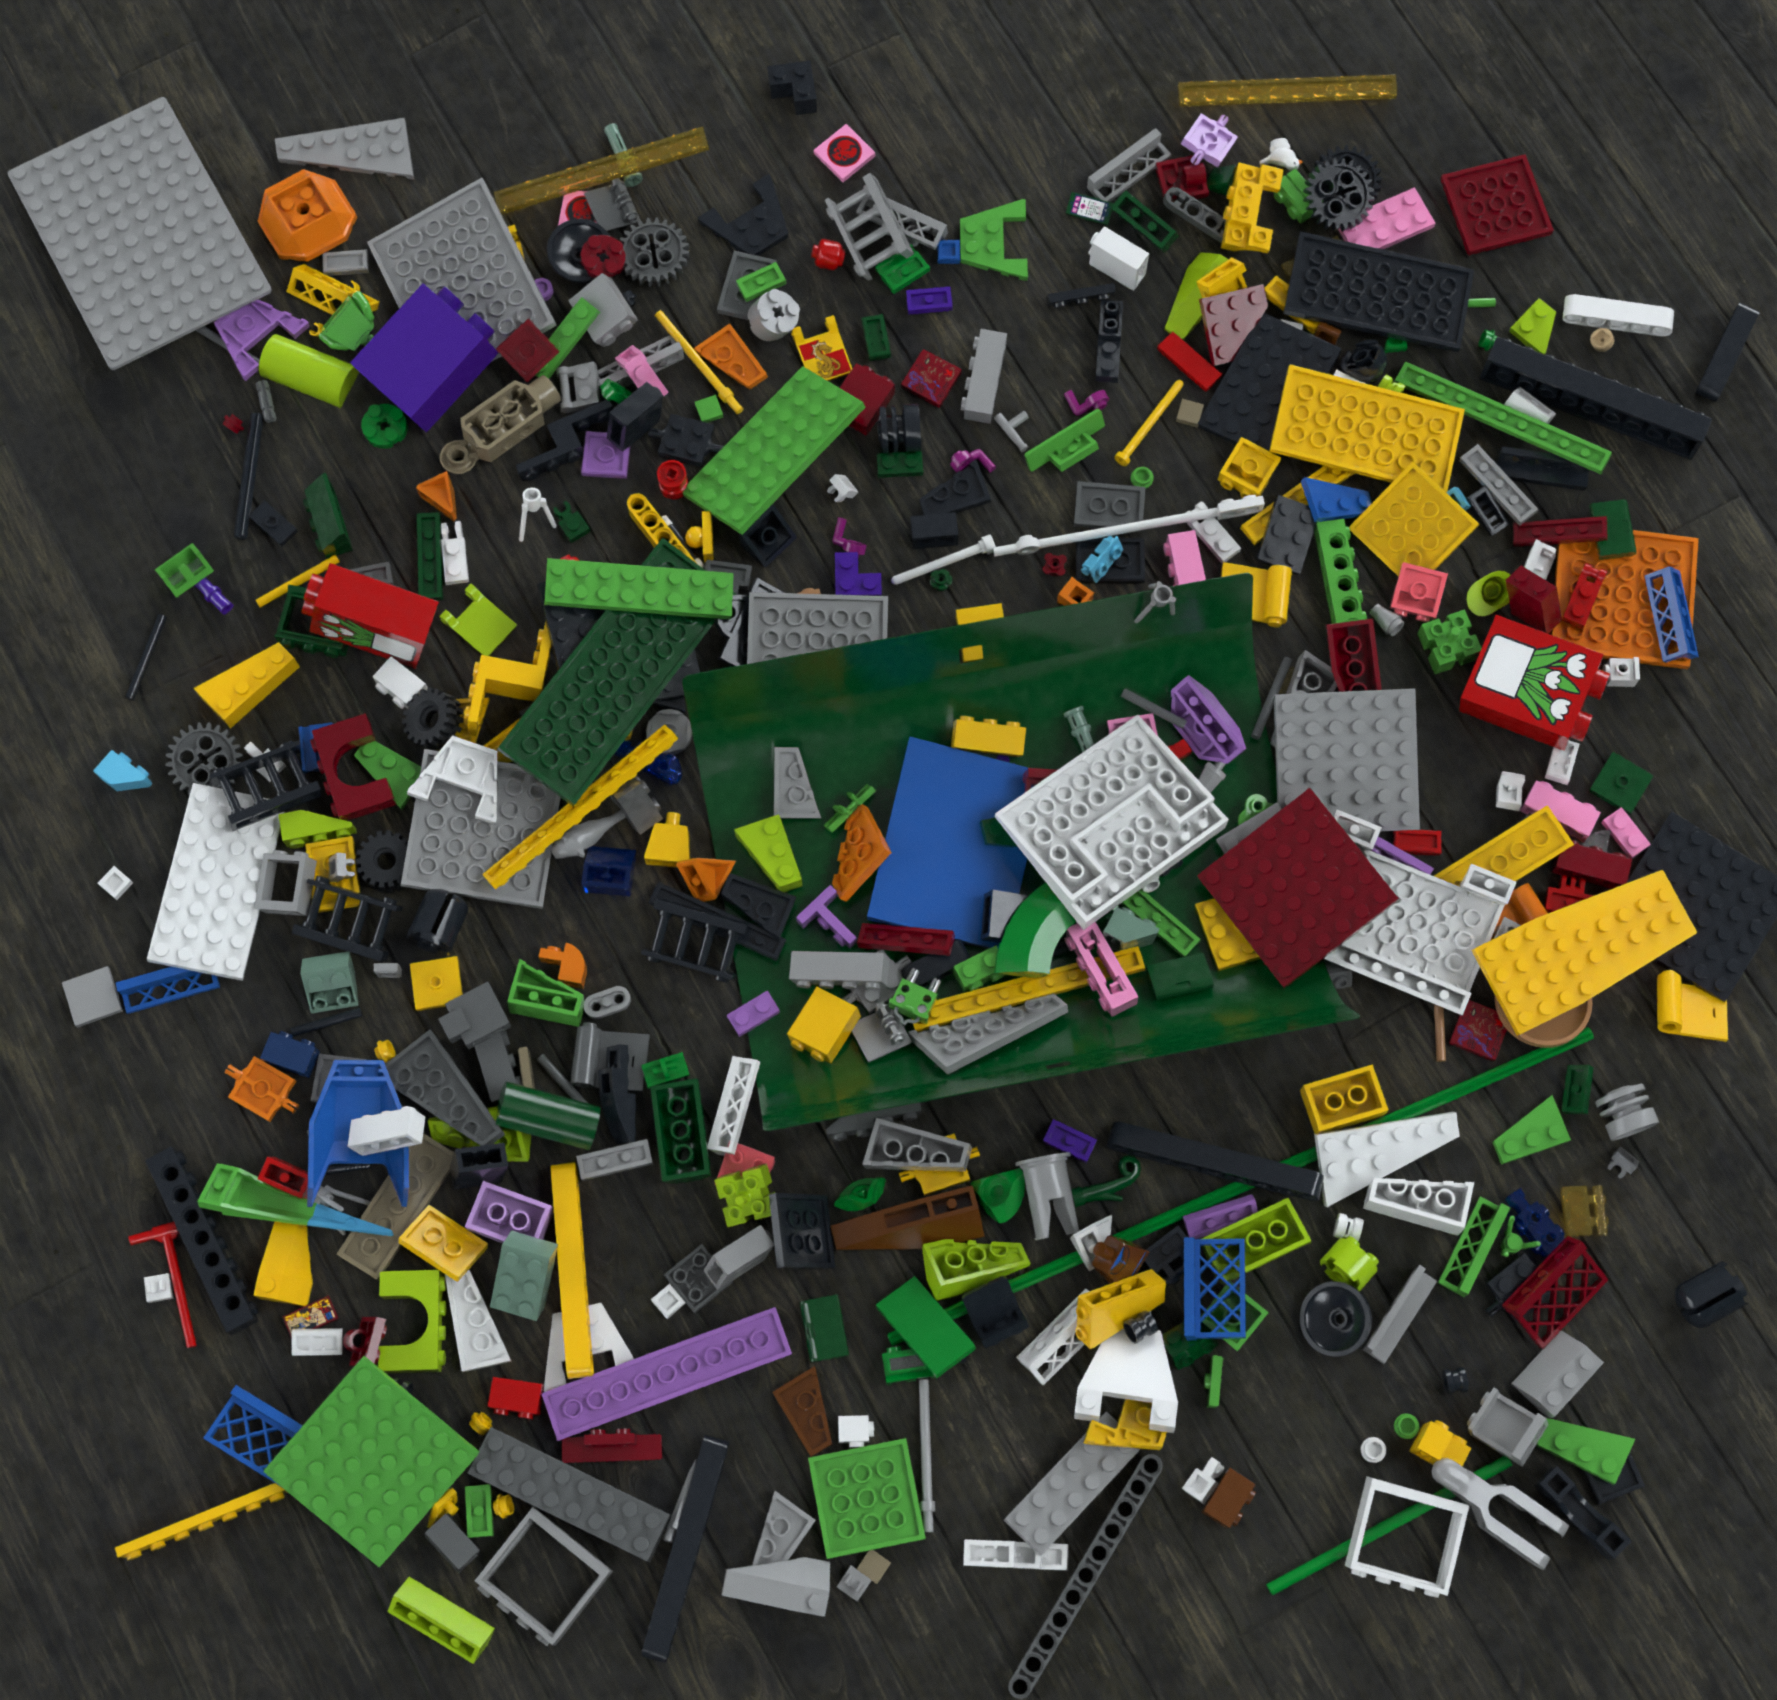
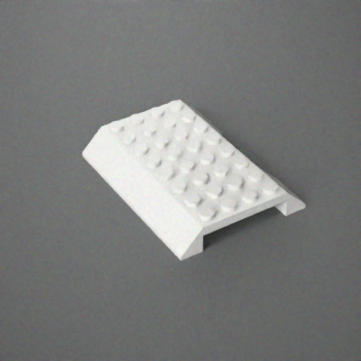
[1324,809,1516,1015]

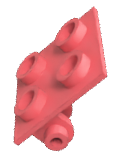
[717,1141,775,1178]

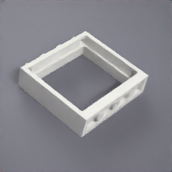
[1345,1477,1469,1598]

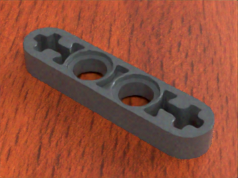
[1163,187,1226,244]

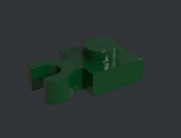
[553,501,590,543]

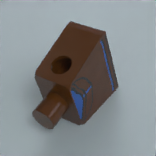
[1092,1235,1150,1284]

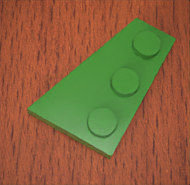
[354,741,421,810]

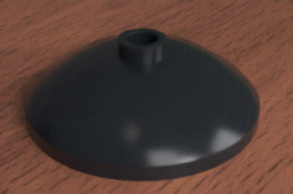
[547,219,610,283]
[1300,1282,1372,1357]

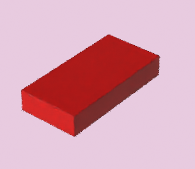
[1393,830,1441,856]

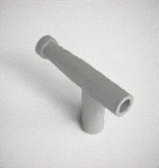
[994,411,1029,452]

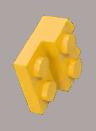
[1218,437,1281,498]

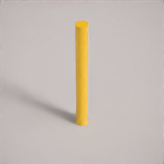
[256,555,340,608]

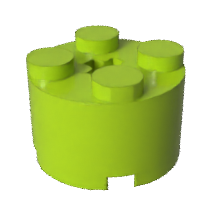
[1320,1236,1379,1291]

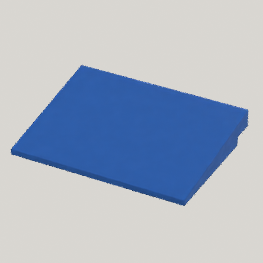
[867,737,1034,949]

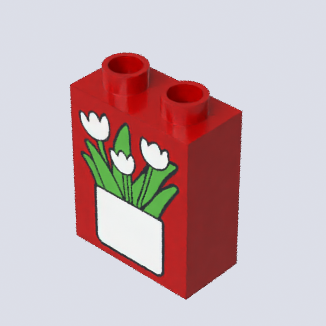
[301,563,439,669]
[1459,615,1610,751]

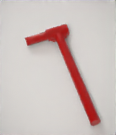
[128,1221,197,1348]

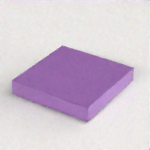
[581,431,630,479]

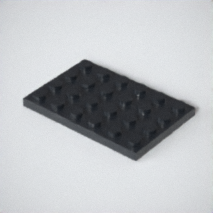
[1198,313,1341,458]

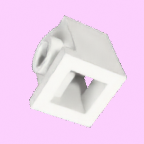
[1602,657,1640,687]

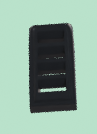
[1466,486,1510,536]

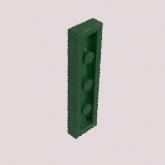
[417,512,443,601]

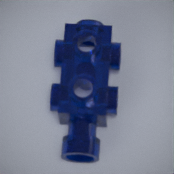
[614,739,683,786]
[1505,1188,1565,1257]

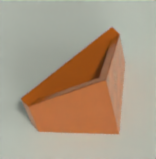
[416,471,457,521]
[676,858,736,902]

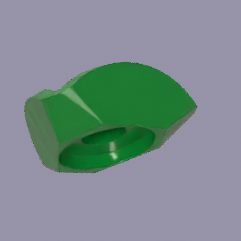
[970,1168,1025,1223]
[834,1177,886,1211]

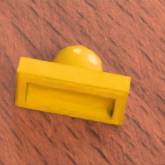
[685,511,713,563]

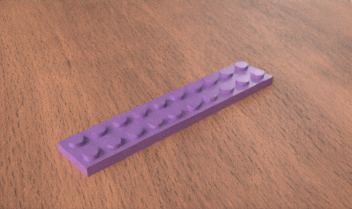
[541,1307,792,1441]

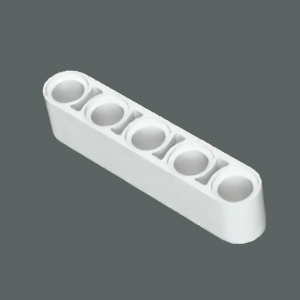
[1563,294,1674,336]

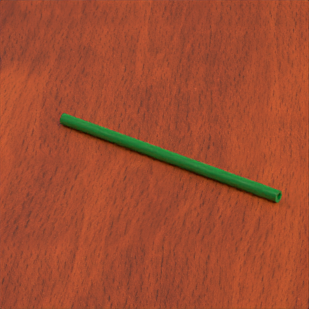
[1266,1456,1512,1596]

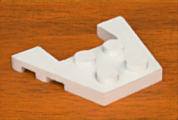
[407,736,497,825]
[544,1303,634,1392]

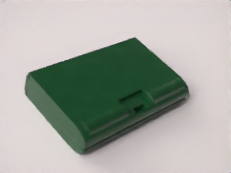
[1589,500,1637,560]
[1146,953,1214,1000]
[799,1295,849,1363]

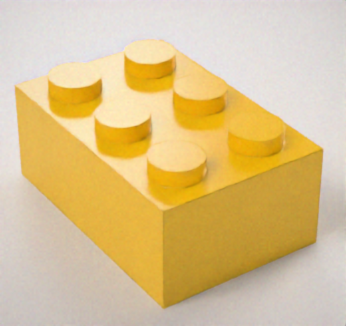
[1300,1065,1388,1134]

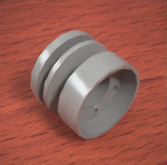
[1595,1084,1660,1141]

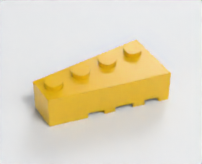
[194,642,299,728]

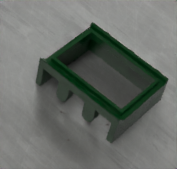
[274,585,349,658]

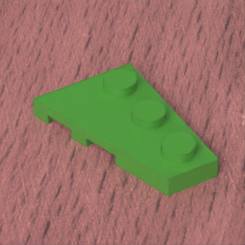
[1492,1095,1571,1165]

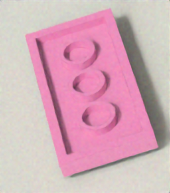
[1338,187,1435,250]

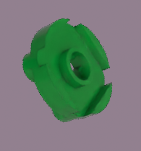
[361,404,408,449]

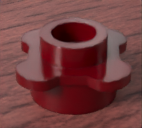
[1043,553,1067,576]

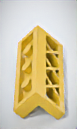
[287,264,380,315]

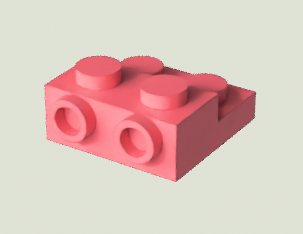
[1389,562,1448,623]

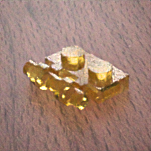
[1560,1185,1609,1237]

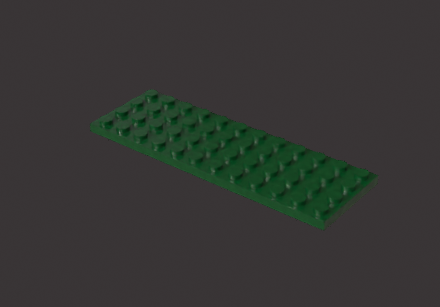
[497,538,736,807]

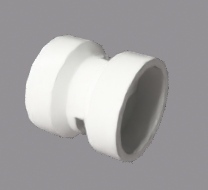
[1333,1213,1364,1241]

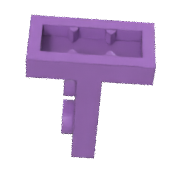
[796,885,857,949]

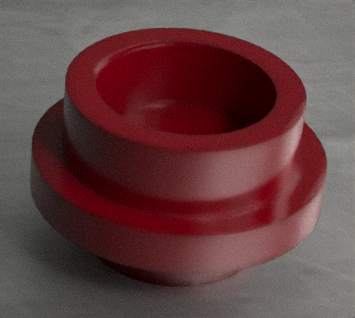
[222,414,244,434]

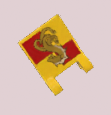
[791,315,852,381]

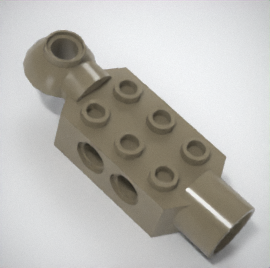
[440,375,561,474]

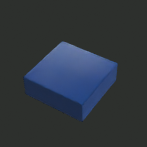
[938,240,960,264]

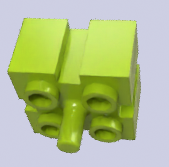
[714,1164,775,1227]

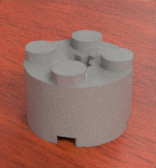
[747,289,800,341]

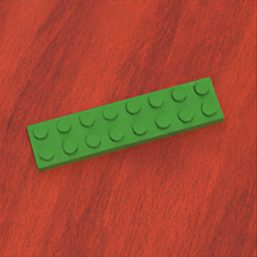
[544,558,733,620]

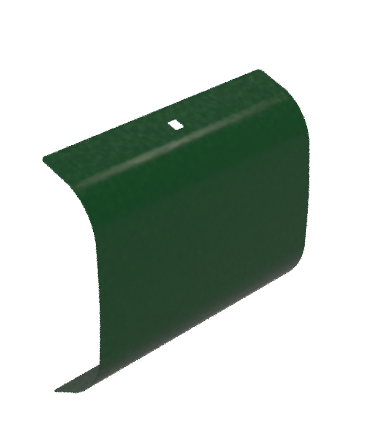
[682,573,1360,1131]

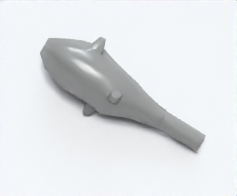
[551,810,626,859]

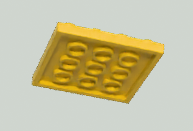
[1349,461,1480,576]

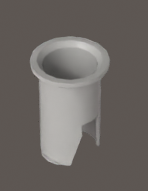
[1015,1152,1080,1240]

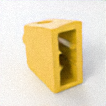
[644,812,690,868]

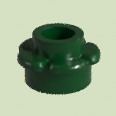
[930,569,952,591]

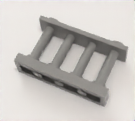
[825,173,914,281]

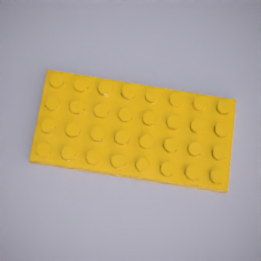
[1269,364,1465,492]

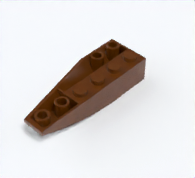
[831,1185,985,1250]

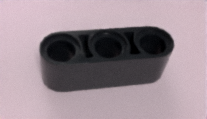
[901,940,971,988]

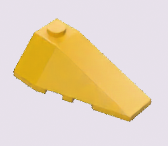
[254,1222,313,1307]

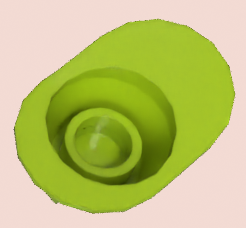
[1467,571,1510,616]

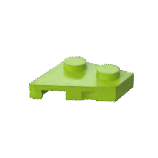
[1509,298,1556,355]

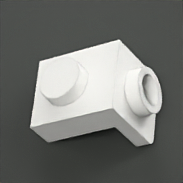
[1496,771,1525,811]

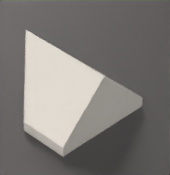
[1070,1215,1112,1271]

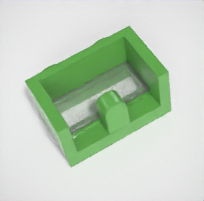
[155,543,214,598]

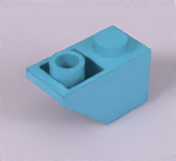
[93,750,153,791]

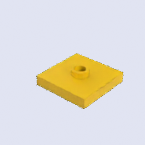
[410,956,463,1011]

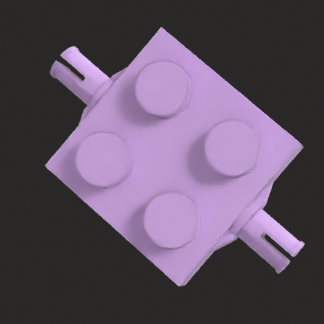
[1181,114,1238,168]

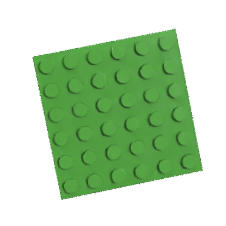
[263,1356,479,1567]

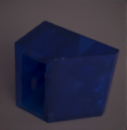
[581,846,636,896]

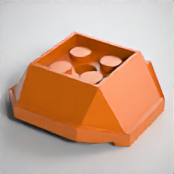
[258,169,357,262]

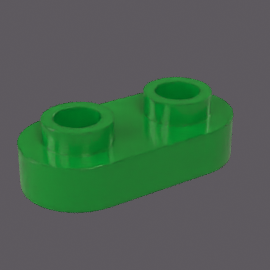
[600,379,632,404]

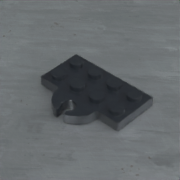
[714,578,784,667]

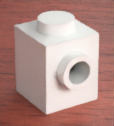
[838,1415,874,1448]

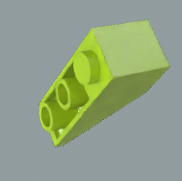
[278,810,357,849]

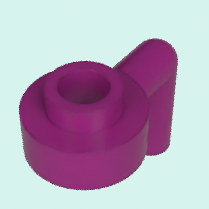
[1064,390,1109,416]
[950,449,996,473]
[832,517,867,558]

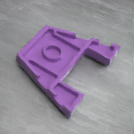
[214,299,310,381]

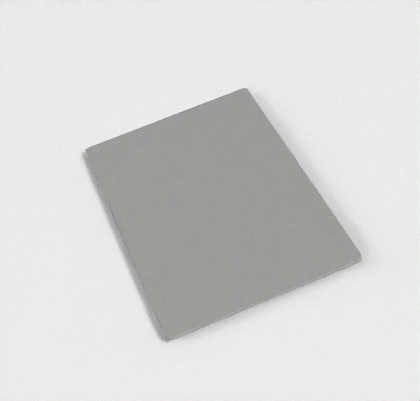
[8,97,272,370]

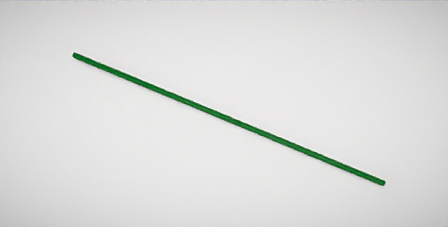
[888,1027,1594,1346]

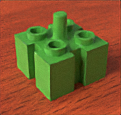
[1417,610,1482,674]

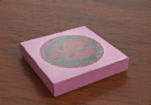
[814,124,875,182]
[558,189,596,226]

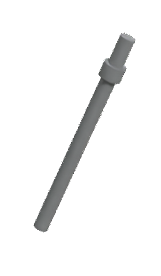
[919,1379,935,1533]

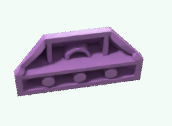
[1171,675,1246,764]

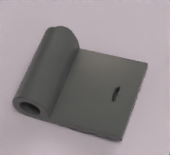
[570,1022,650,1092]

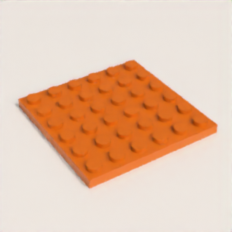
[1551,530,1699,669]

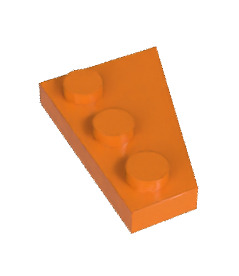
[693,324,768,390]

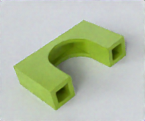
[378,1270,447,1373]

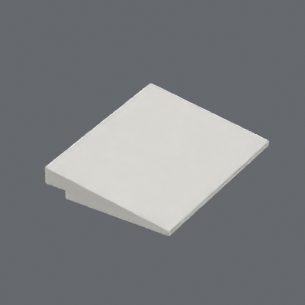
[995,715,1229,930]

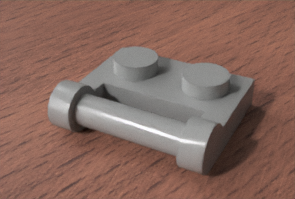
[556,361,601,413]

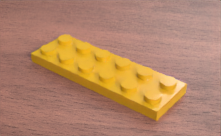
[1434,805,1574,886]

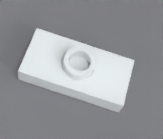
[1545,741,1579,785]
[292,1328,343,1356]

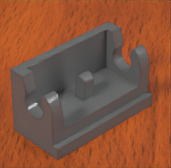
[425,1514,480,1574]

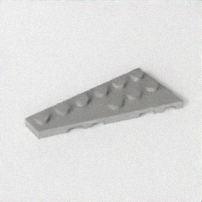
[275,118,414,180]

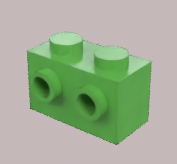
[953,946,1005,993]

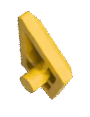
[427,1488,458,1528]

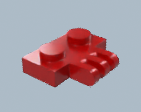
[1544,875,1594,913]

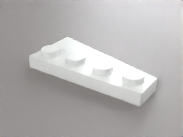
[445,1270,512,1372]

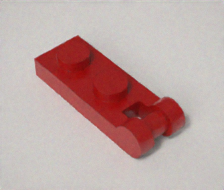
[1562,562,1607,629]

